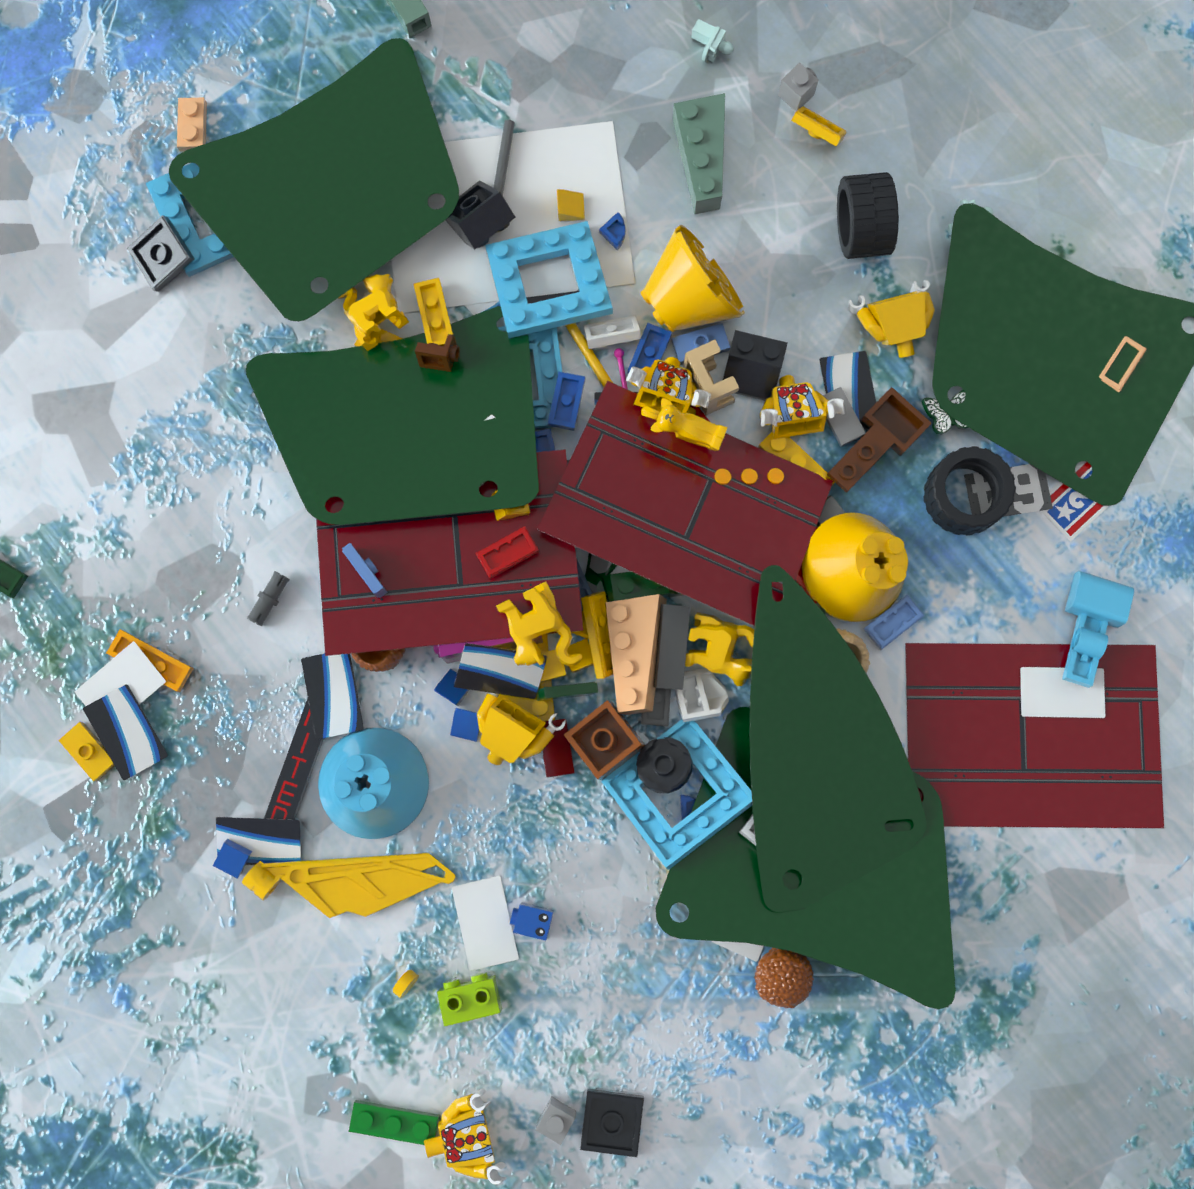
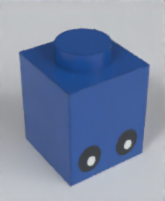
[510,902,554,941]

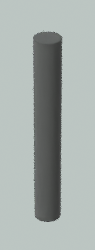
[493,120,515,196]

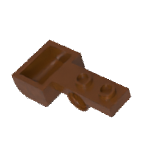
[827,387,932,493]

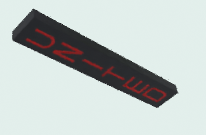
[264,698,324,820]

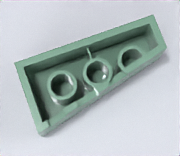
[672,93,725,214]

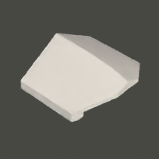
[675,668,729,722]

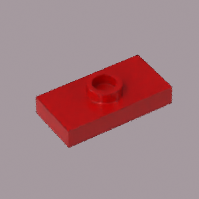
[475,526,539,579]

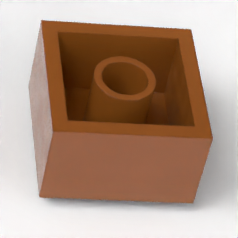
[564,700,645,780]

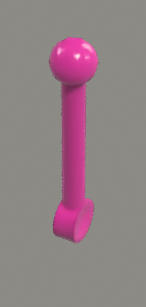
[614,348,628,389]

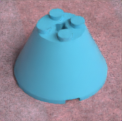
[318,728,429,839]

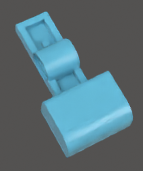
[1062,571,1134,688]

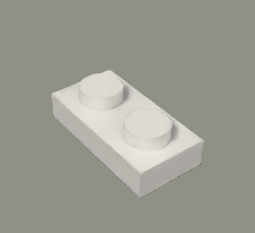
[584,315,641,349]

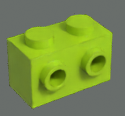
[437,972,502,1027]

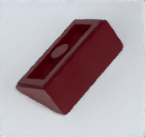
[542,719,575,778]

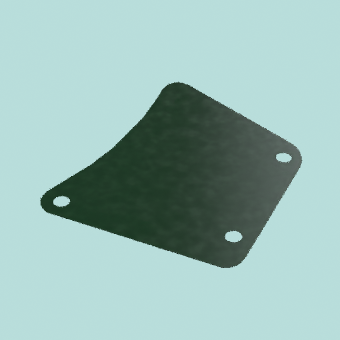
[169,38,459,322]
[932,203,1194,506]
[246,306,539,525]
[655,707,956,1009]

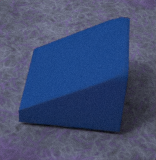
[434,668,469,706]
[450,708,480,742]

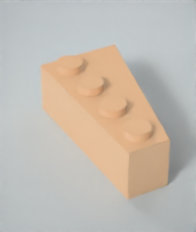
[606,594,667,715]

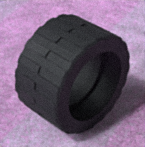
[837,172,899,259]
[923,446,1016,536]

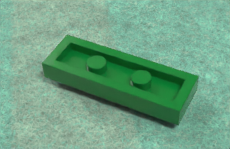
[348,1100,439,1145]

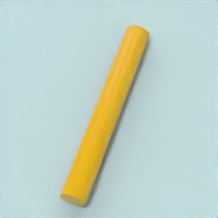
[565,323,613,387]

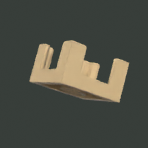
[683,339,739,416]

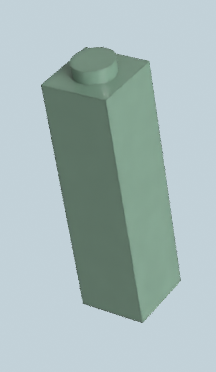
[386,0,432,38]

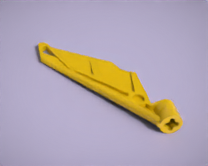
[242,853,455,918]

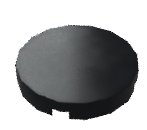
[636,737,693,793]

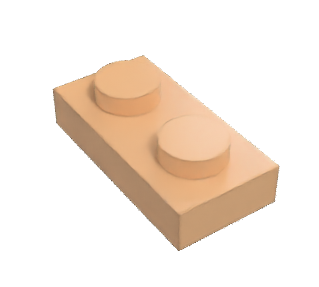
[177,97,207,151]

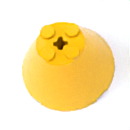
[640,225,745,332]
[802,513,908,622]

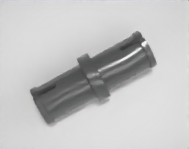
[247,571,290,626]

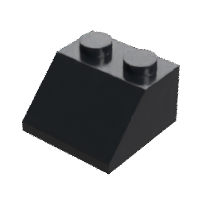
[445,180,516,250]
[723,330,788,401]

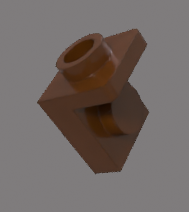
[415,334,460,372]

